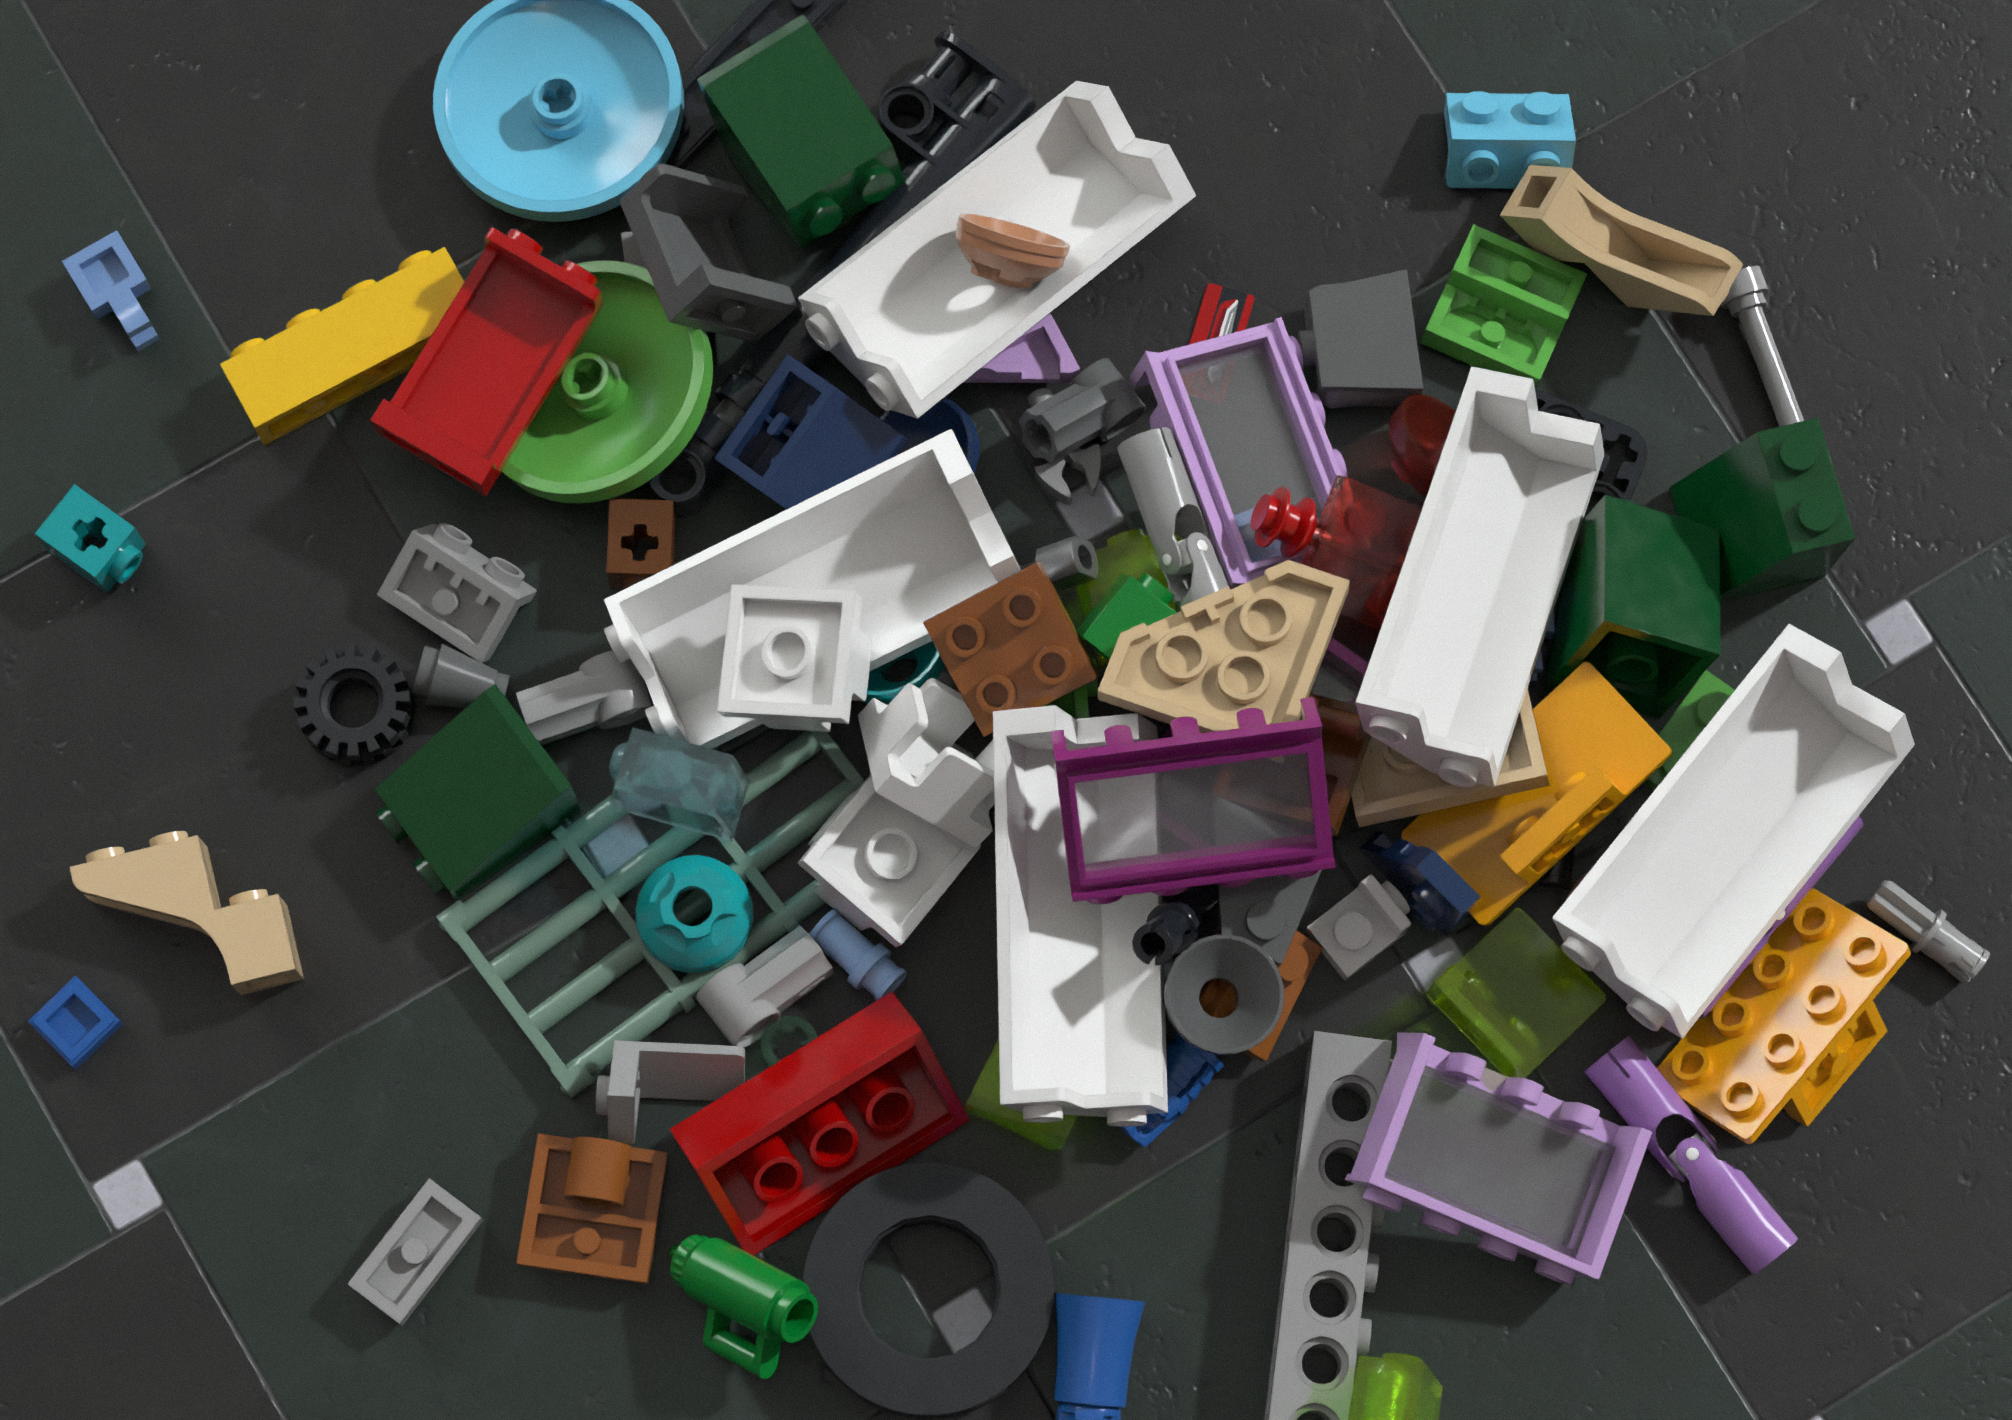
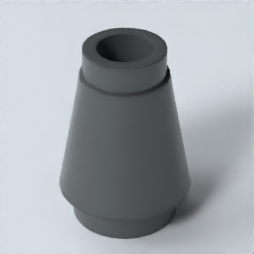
[411,644,510,708]

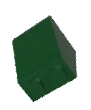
[697,14,905,248]
[1668,418,1855,603]
[1546,495,1721,719]
[375,684,582,902]

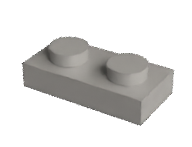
[348,1178,483,1326]

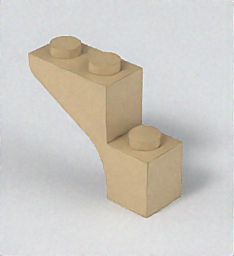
[1500,165,1744,316]
[70,831,304,995]

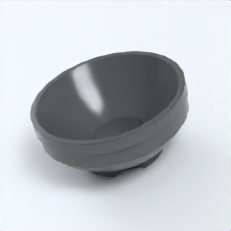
[1164,934,1284,1055]

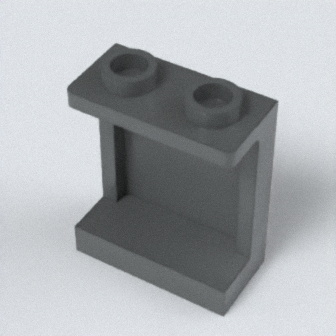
[619,164,798,343]

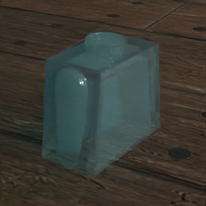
[609,727,750,842]

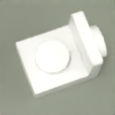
[1305,874,1411,981]

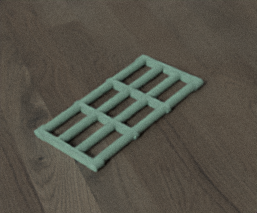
[436,730,864,1099]

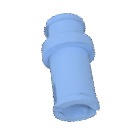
[810,909,907,1001]

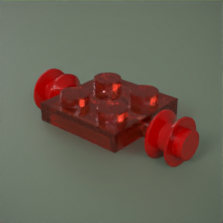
[1250,475,1422,631]

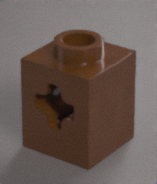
[606,499,677,591]

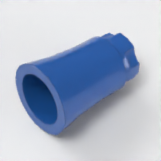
[1054,1293,1146,1420]

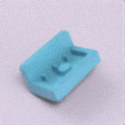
[1444,91,1576,189]

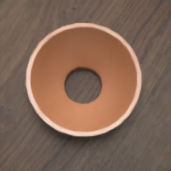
[955,214,1070,288]

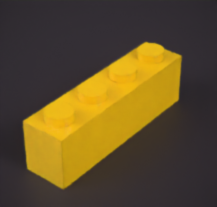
[220,247,464,446]

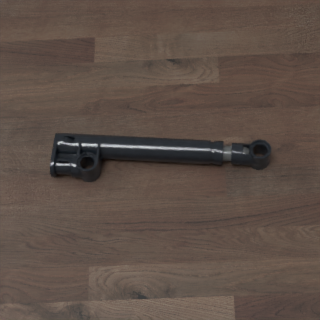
[649,31,1036,519]

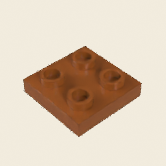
[923,560,1100,737]
[516,1134,669,1285]

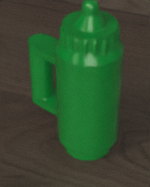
[669,1235,818,1379]

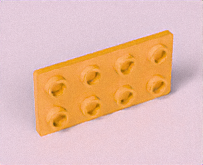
[1401,662,1673,926]
[1657,888,1911,1144]

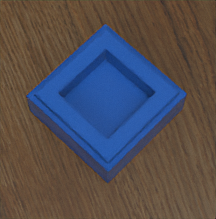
[28,976,124,1070]

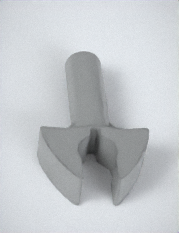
[1028,388,1101,505]

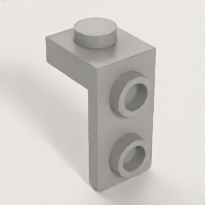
[596,1040,745,1144]

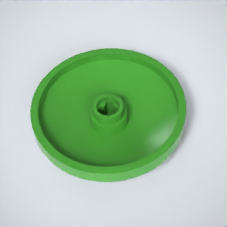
[501,261,713,503]

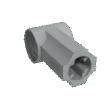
[516,650,653,746]
[696,926,834,1048]

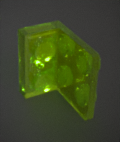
[1425,908,1606,1078]

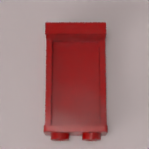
[370,227,604,497]

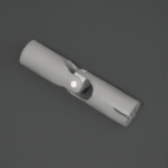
[1117,427,1229,613]

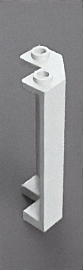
[798,81,1196,419]
[1355,366,1604,788]
[604,429,1021,761]
[1552,624,1915,1039]
[993,705,1168,1127]

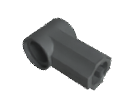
[1018,358,1147,463]

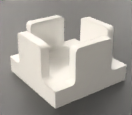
[717,584,872,732]
[858,678,995,848]
[797,774,981,947]

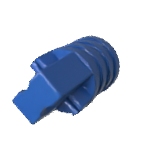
[1117,1032,1224,1148]

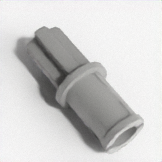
[1867,880,1990,985]

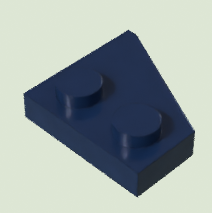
[1359,831,1481,937]

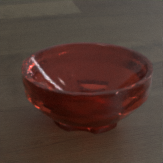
[1389,394,1456,495]

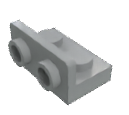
[377,523,537,663]

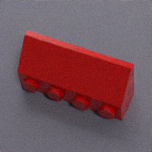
[669,991,970,1255]

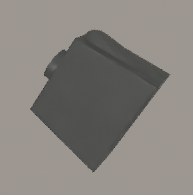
[1297,269,1423,408]

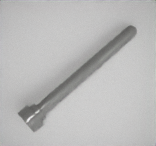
[1720,266,1804,427]

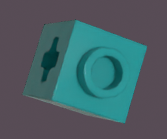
[35,484,146,593]

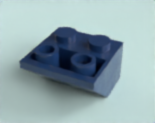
[714,354,907,509]

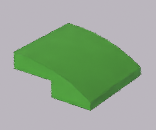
[1420,224,1587,389]

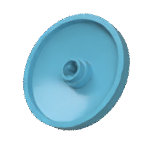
[433,0,684,222]

